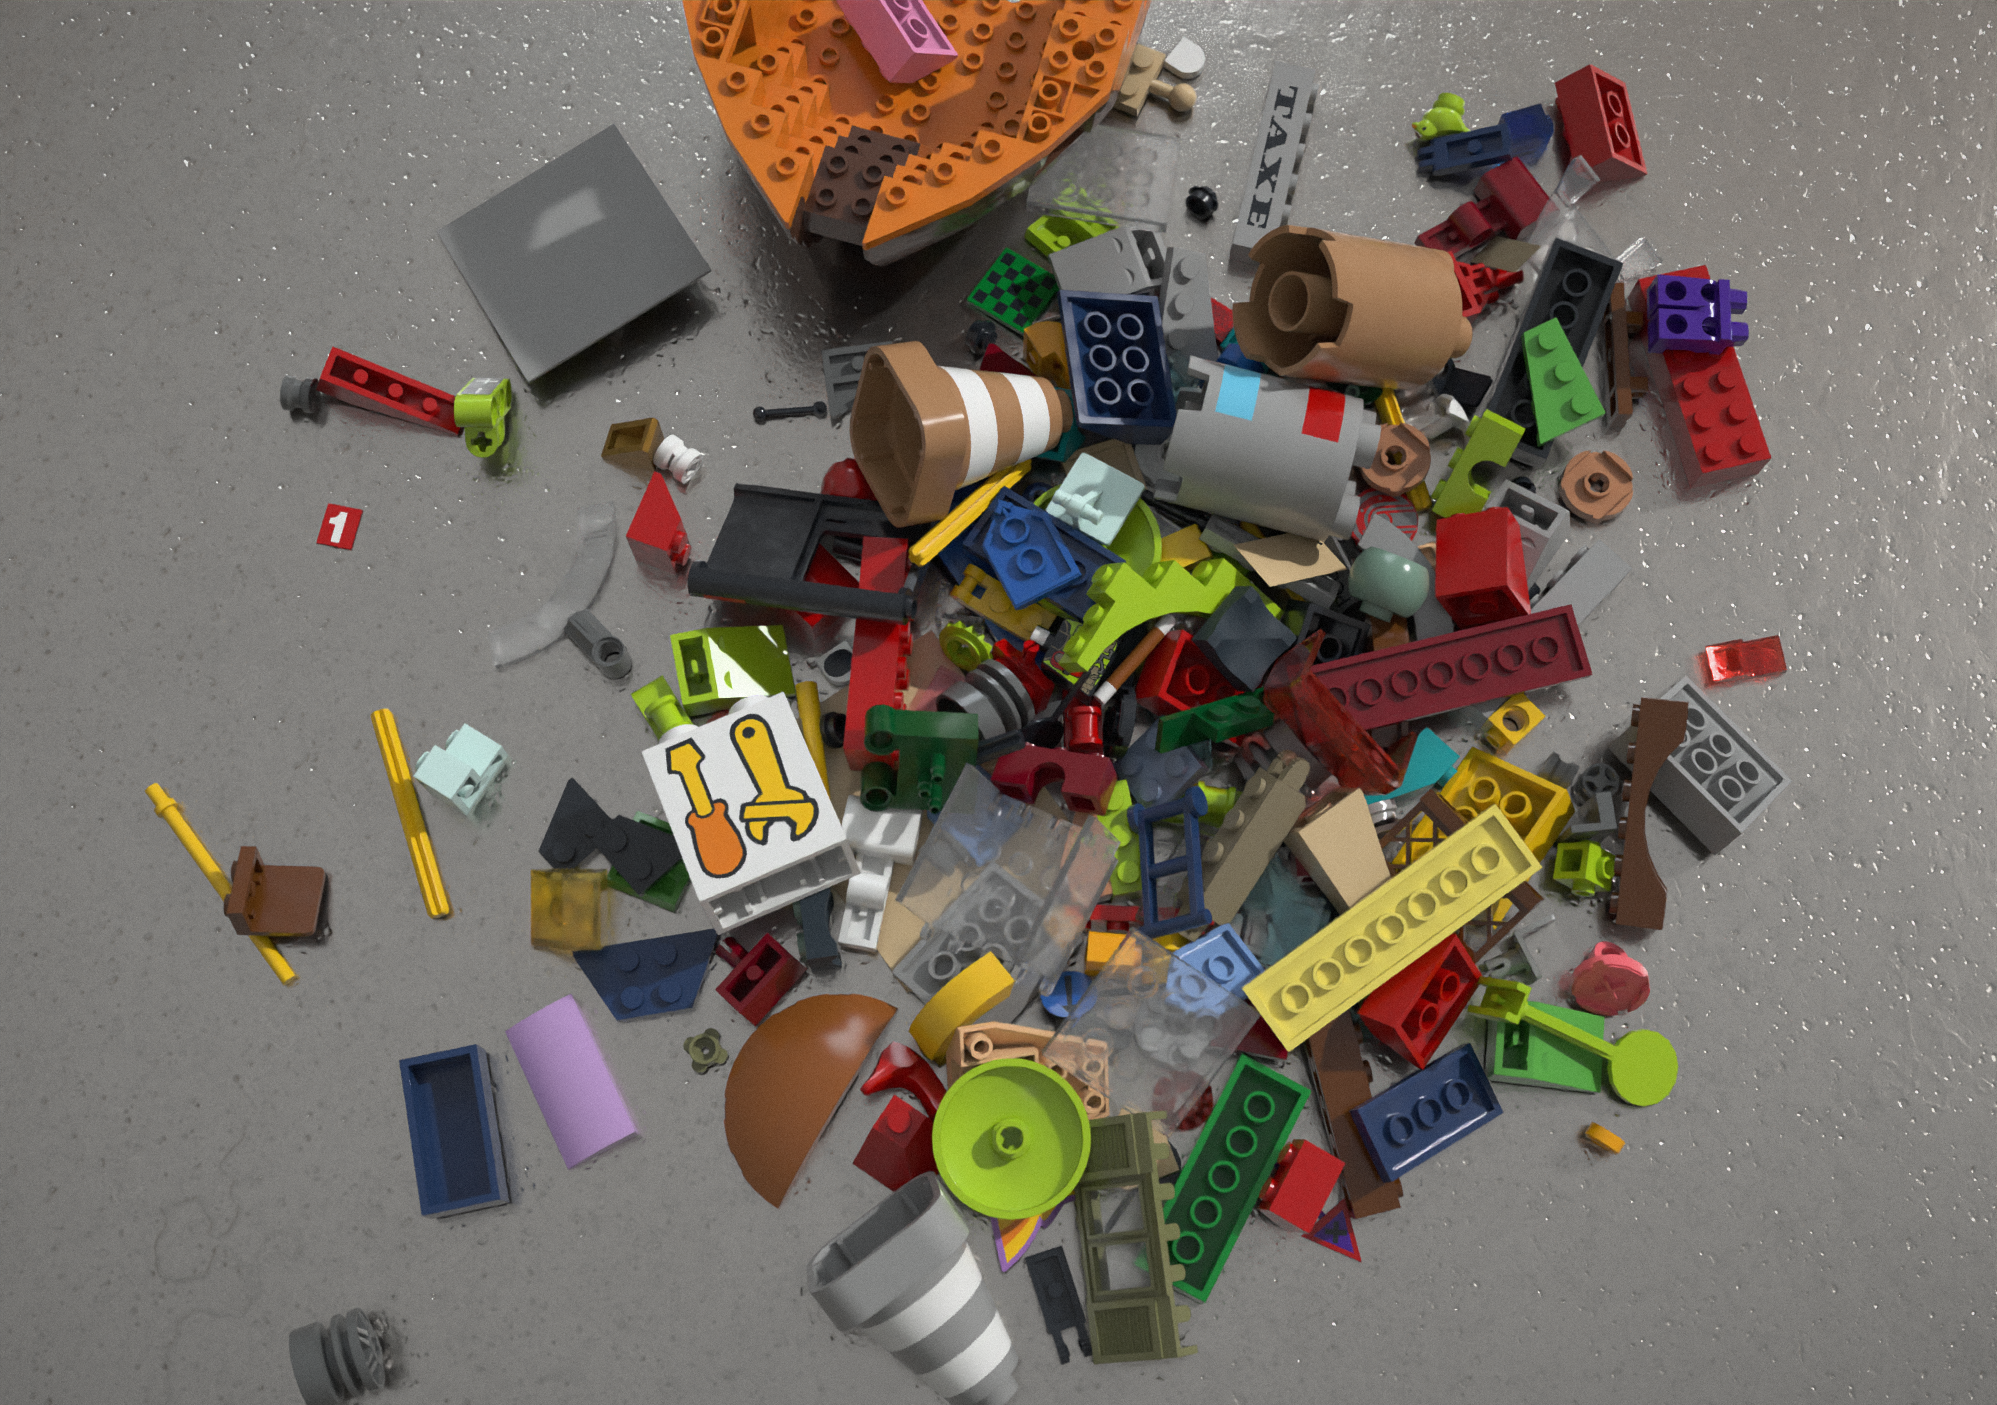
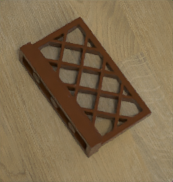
[1379,789,1545,964]

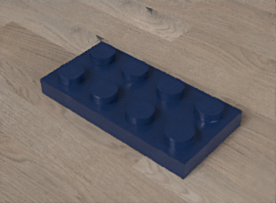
[962,486,1126,623]
[1349,1043,1504,1183]

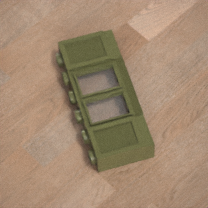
[1073,1111,1198,1365]

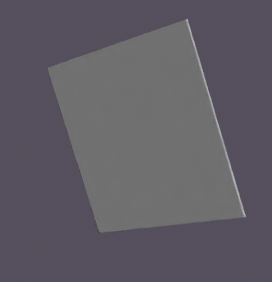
[436,124,712,383]

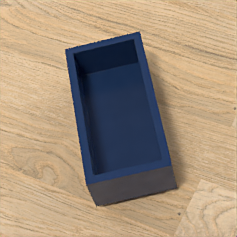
[399,1044,509,1219]

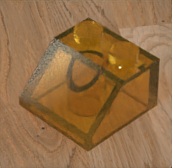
[531,869,608,950]

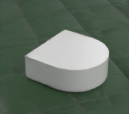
[1163,37,1205,79]

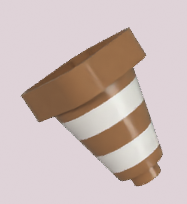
[850,341,1073,528]

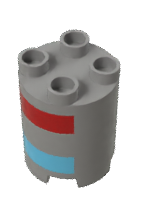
[1153,355,1381,542]

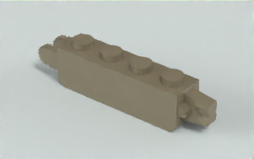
[1176,749,1311,942]

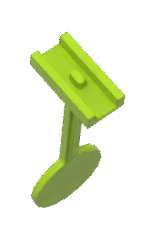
[1466,976,1678,1107]

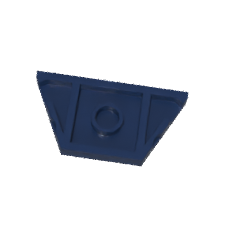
[572,928,719,1022]

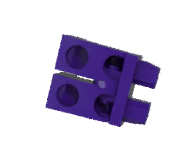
[1647,274,1749,354]

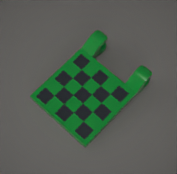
[967,247,1059,336]

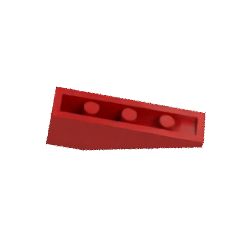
[316,346,460,436]

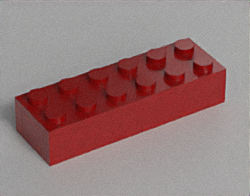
[1627,265,1771,489]
[843,536,915,771]

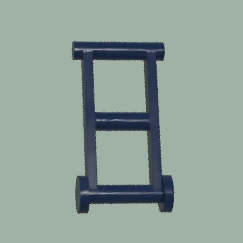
[1127,786,1212,941]

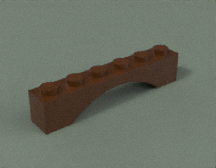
[1609,697,1689,930]

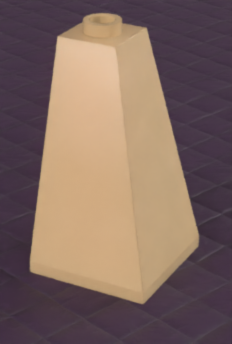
[1284,788,1391,915]

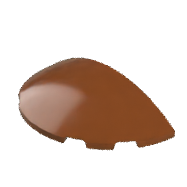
[724,994,898,1209]

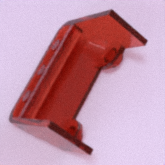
[1263,629,1418,796]

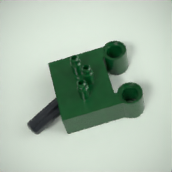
[860,704,1026,814]

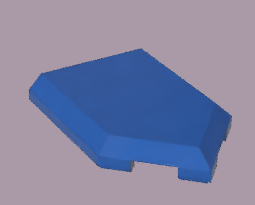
[982,499,1082,610]

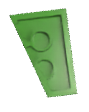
[1521,318,1606,447]

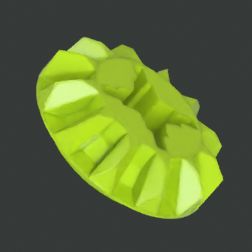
[939,621,994,671]

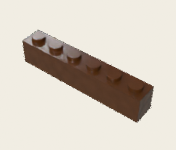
[1303,1006,1403,1219]

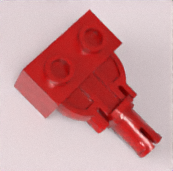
[1447,251,1524,324]

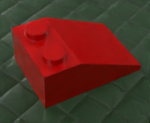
[1135,629,1263,747]

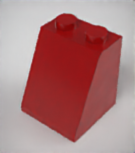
[1435,507,1531,630]

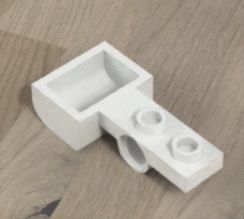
[838,795,924,952]

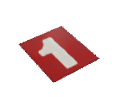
[316,503,363,550]

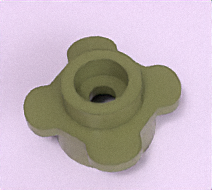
[683,1028,728,1073]

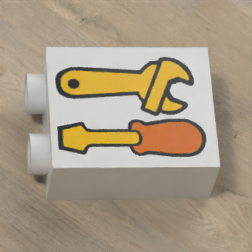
[642,692,861,935]

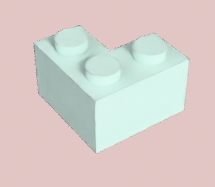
[414,723,508,816]

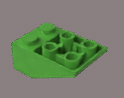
[1485,1001,1605,1093]

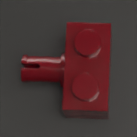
[715,933,807,1026]

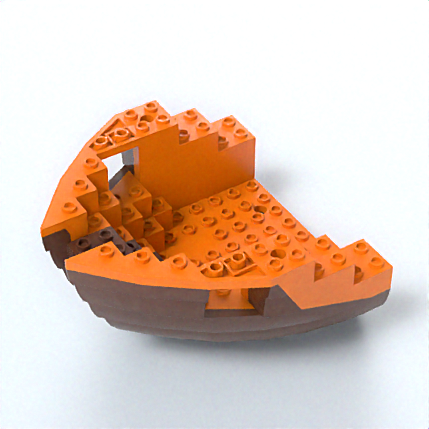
[682,0,1151,267]

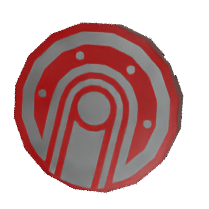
[1351,488,1419,552]

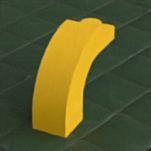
[908,951,1015,1067]

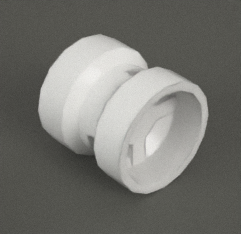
[653,434,703,484]

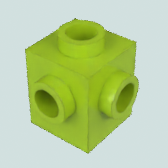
[1553,840,1615,897]

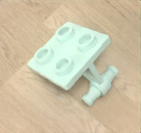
[1046,453,1145,546]

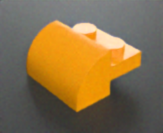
[1023,321,1071,390]

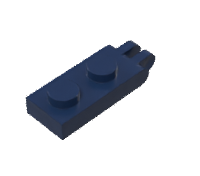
[1417,123,1513,176]

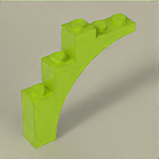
[1058,558,1284,673]

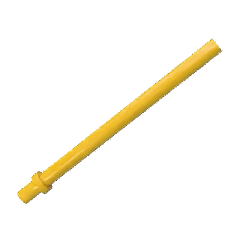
[145,783,296,985]

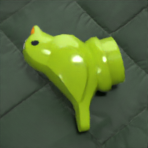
[1412,93,1471,141]

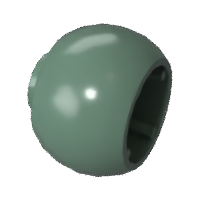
[1348,546,1429,623]

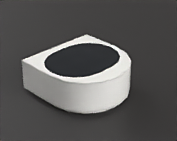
[815,640,853,685]

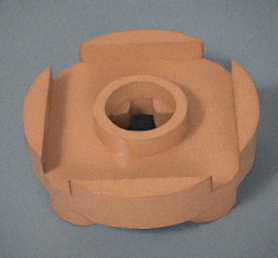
[1358,423,1431,497]
[1558,450,1634,524]

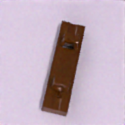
[1602,282,1648,428]

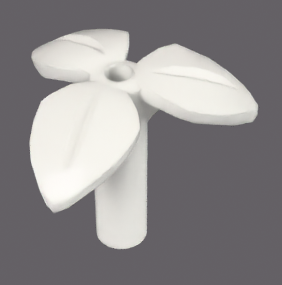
[1419,394,1470,447]

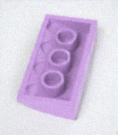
[505,994,639,1170]

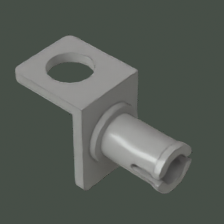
[1484,914,1556,981]

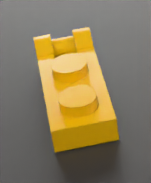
[949,564,1057,642]

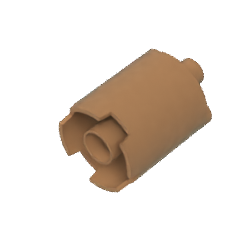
[1232,225,1472,390]

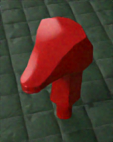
[860,1041,947,1121]

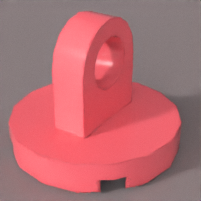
[1571,941,1650,1016]

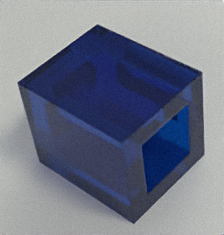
[1498,103,1554,158]

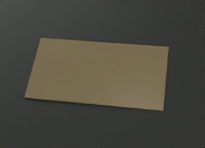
[1470,236,1541,273]

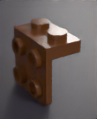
[224,846,326,937]

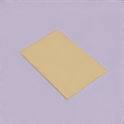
[1233,533,1347,587]

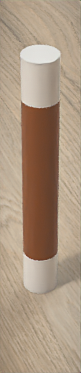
[1093,614,1177,705]

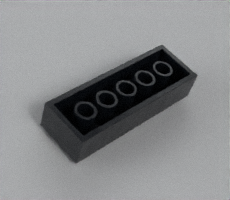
[1482,237,1623,469]

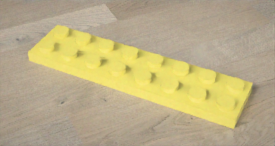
[1241,804,1543,1052]

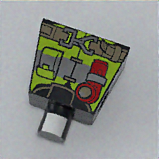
[1030,618,1123,706]

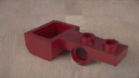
[1414,157,1560,258]

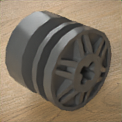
[935,659,1035,742]
[1233,715,1334,793]
[289,1307,385,1405]

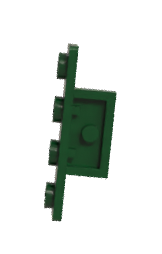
[1155,684,1278,754]

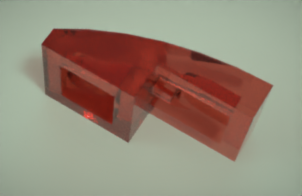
[1705,635,1787,683]

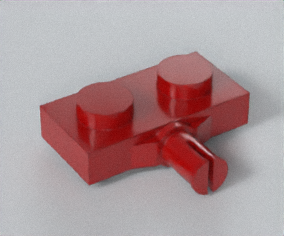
[991,638,1055,715]

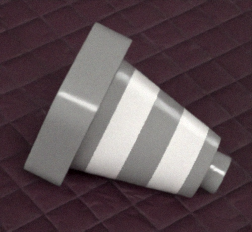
[806,1171,1018,1405]

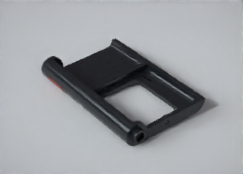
[688,483,940,626]

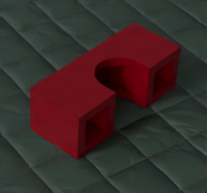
[991,742,1118,816]

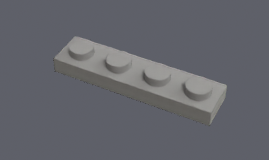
[1199,514,1340,609]

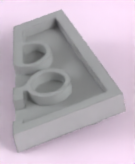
[1159,247,1218,362]

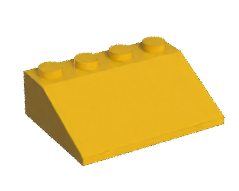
[1392,746,1575,930]

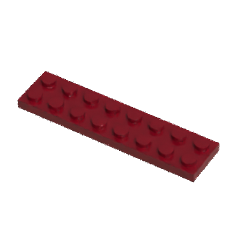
[1286,604,1593,746]

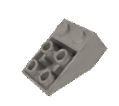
[1047,221,1167,302]
[1484,479,1571,591]

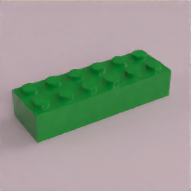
[1132,1054,1311,1304]

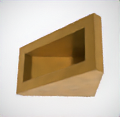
[601,417,665,472]

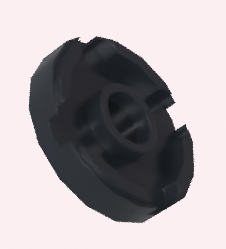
[1102,685,1137,760]

